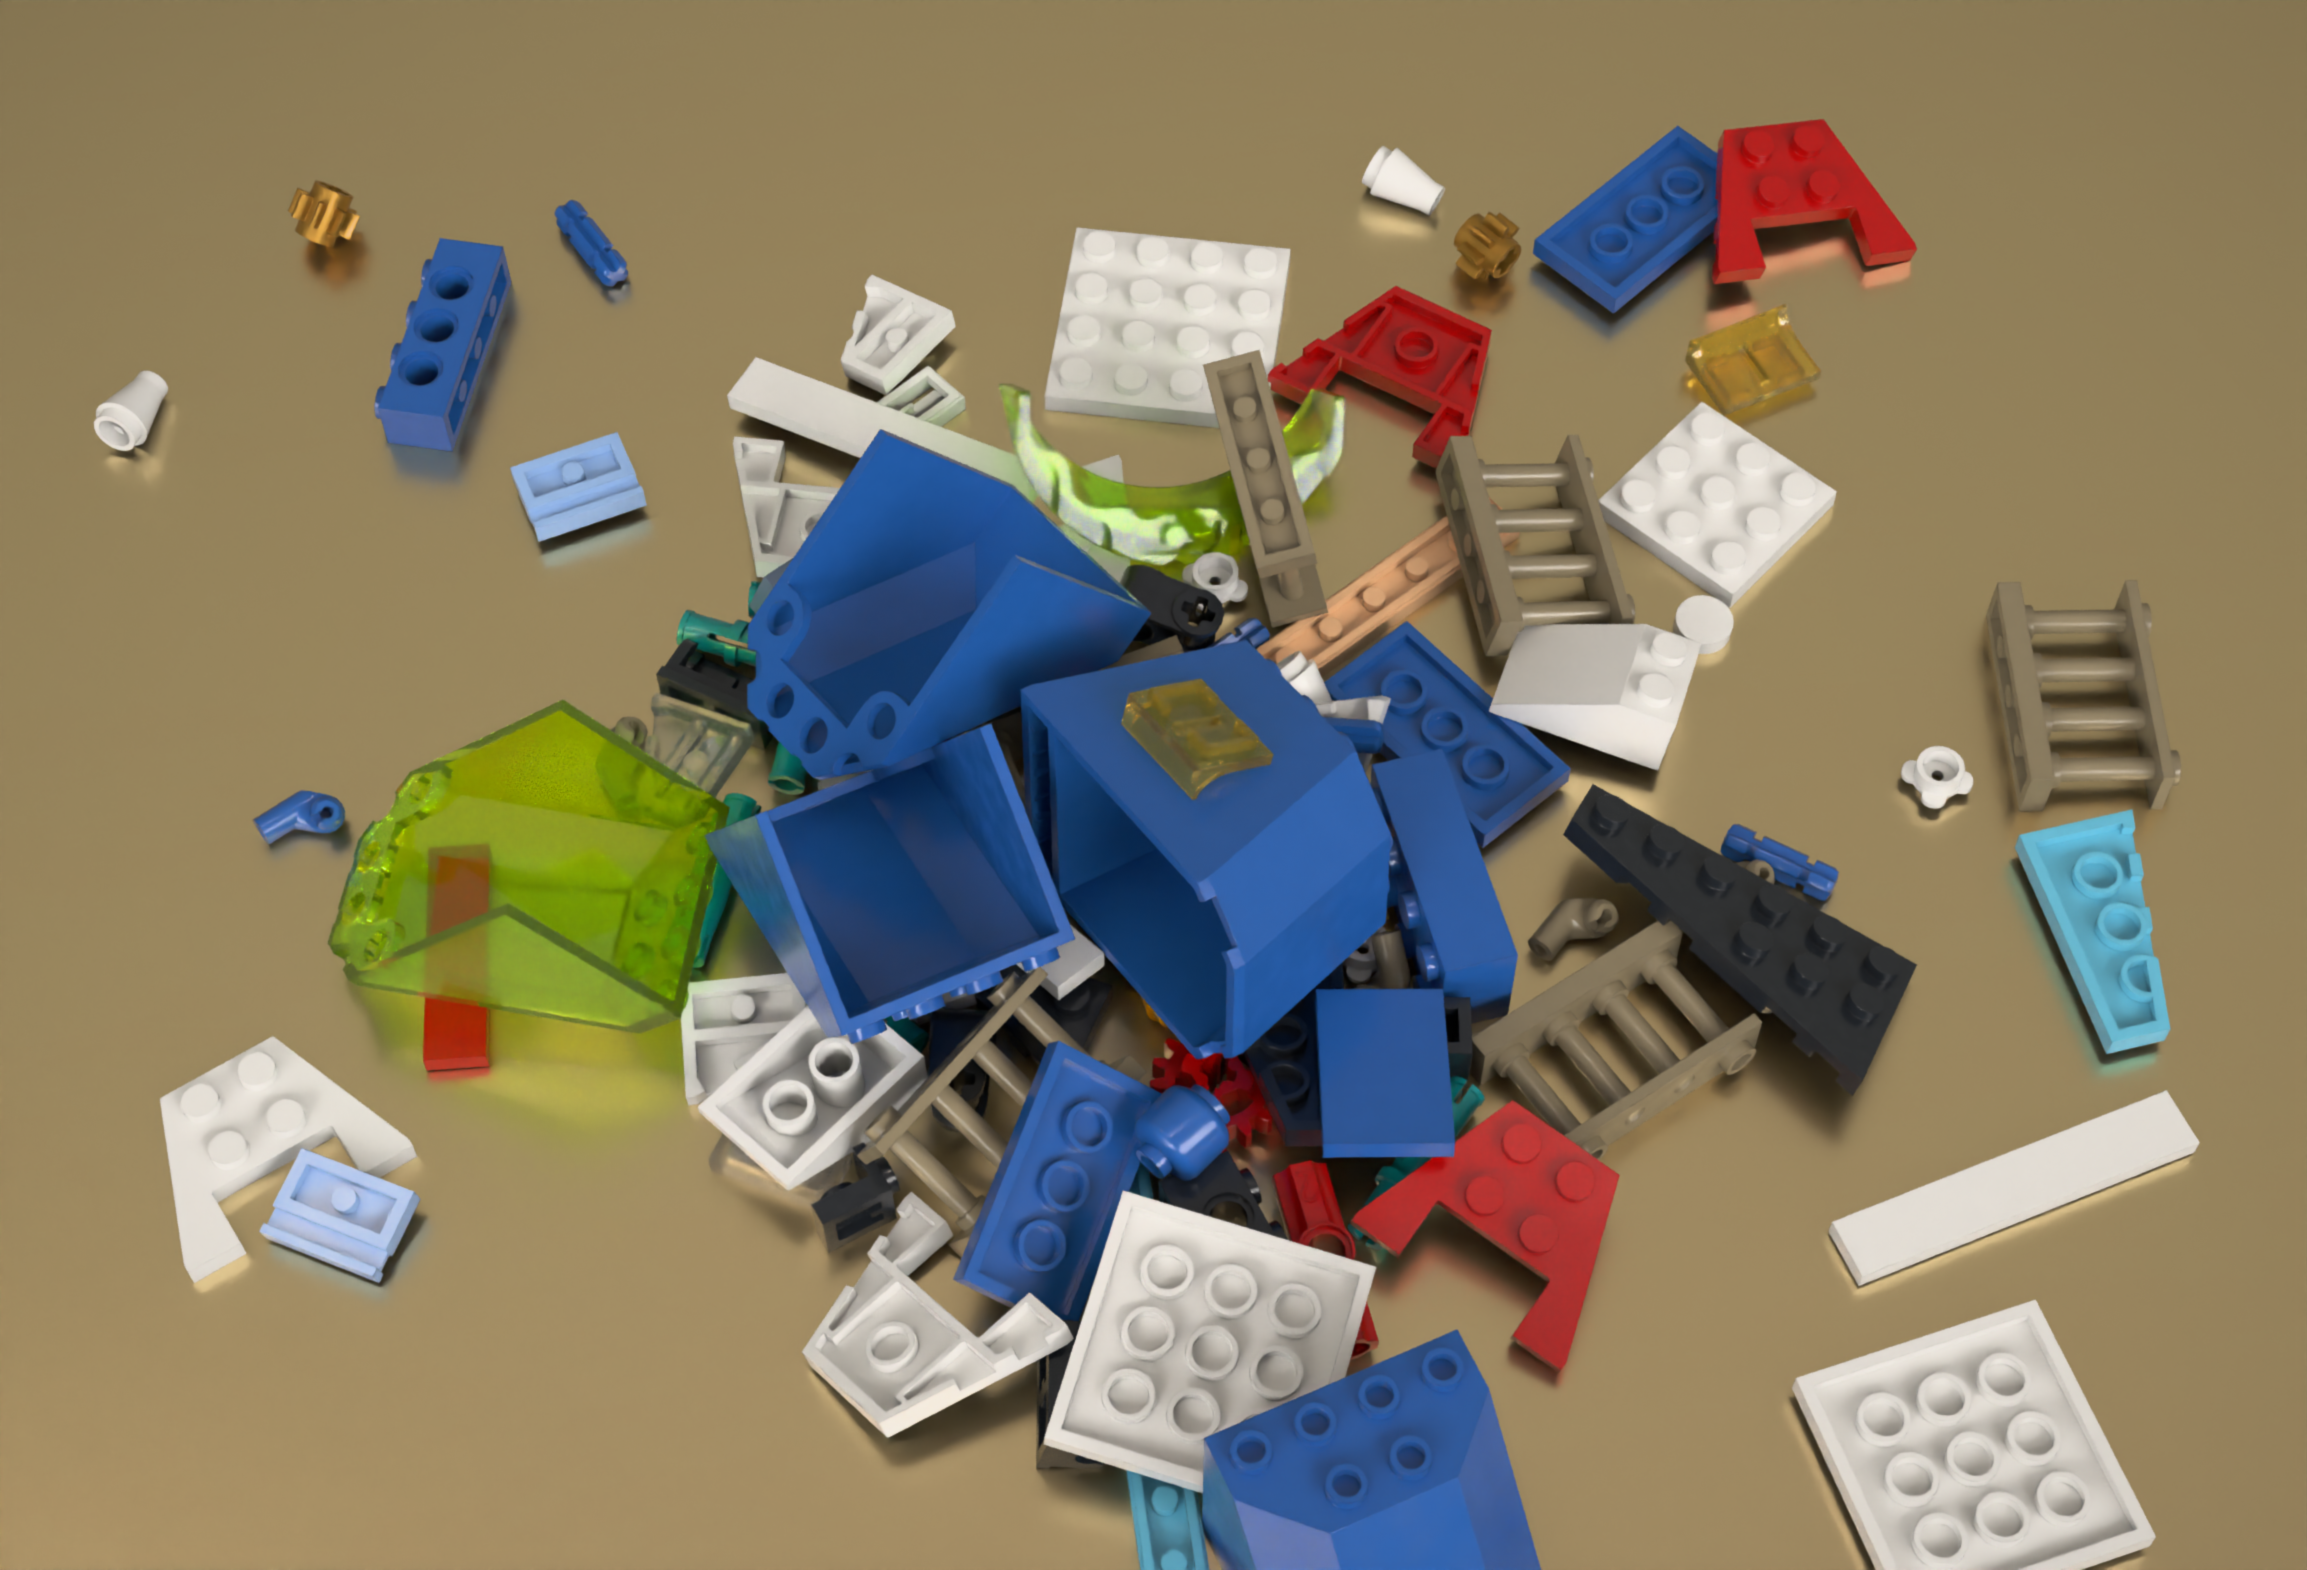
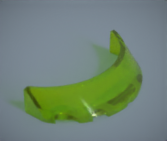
[999,383,1345,565]

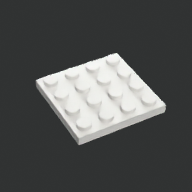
[1044,228,1291,428]
[1044,1191,1376,1493]
[1792,1300,2156,1570]

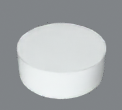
[1673,595,1734,654]

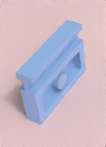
[510,432,647,542]
[259,1148,421,1283]

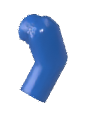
[253,790,345,845]

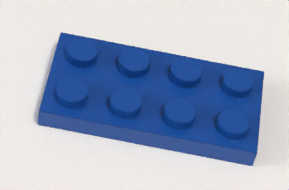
[1533,126,1718,314]
[1324,621,1571,848]
[953,1041,1162,1321]

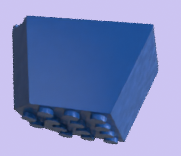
[1020,640,1393,1059]

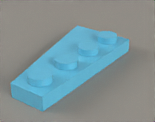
[2015,810,2170,1054]

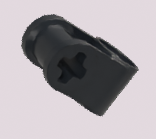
[1120,565,1224,653]
[928,1008,996,1132]

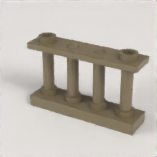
[1203,350,1328,627]
[1435,435,1635,656]
[1986,580,2181,811]
[1470,921,1762,1160]
[857,967,1146,1258]

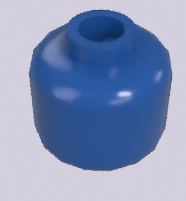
[1134,1084,1230,1181]

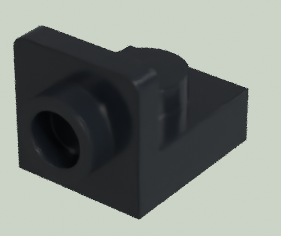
[811,1142,900,1253]

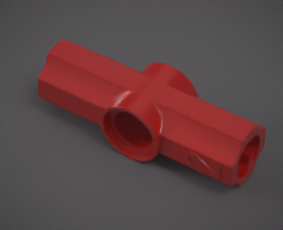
[1272,1160,1379,1360]

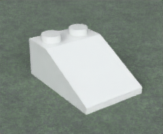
[1489,624,1702,771]
[698,1005,928,1191]

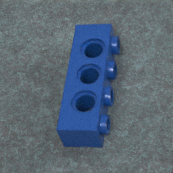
[374,238,512,452]

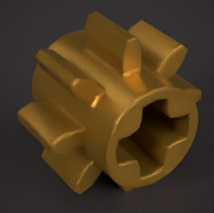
[288,180,360,247]
[1454,212,1521,280]

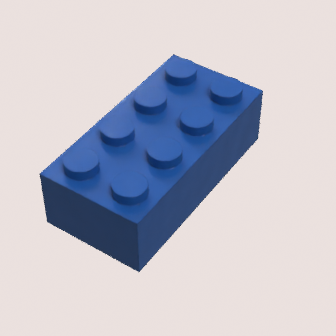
[1370,749,1518,1024]

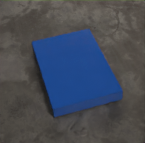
[1315,989,1455,1158]

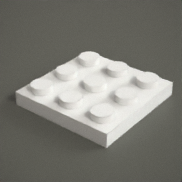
[1598,402,1837,608]

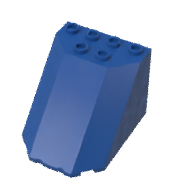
[747,429,1151,780]
[705,723,1075,1044]
[1202,1330,1541,1570]

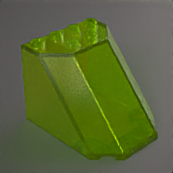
[328,700,730,1034]

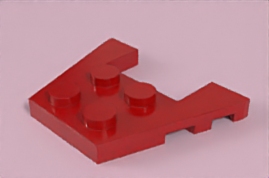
[1712,119,1917,284]
[1268,286,1492,469]
[1350,1100,1620,1373]

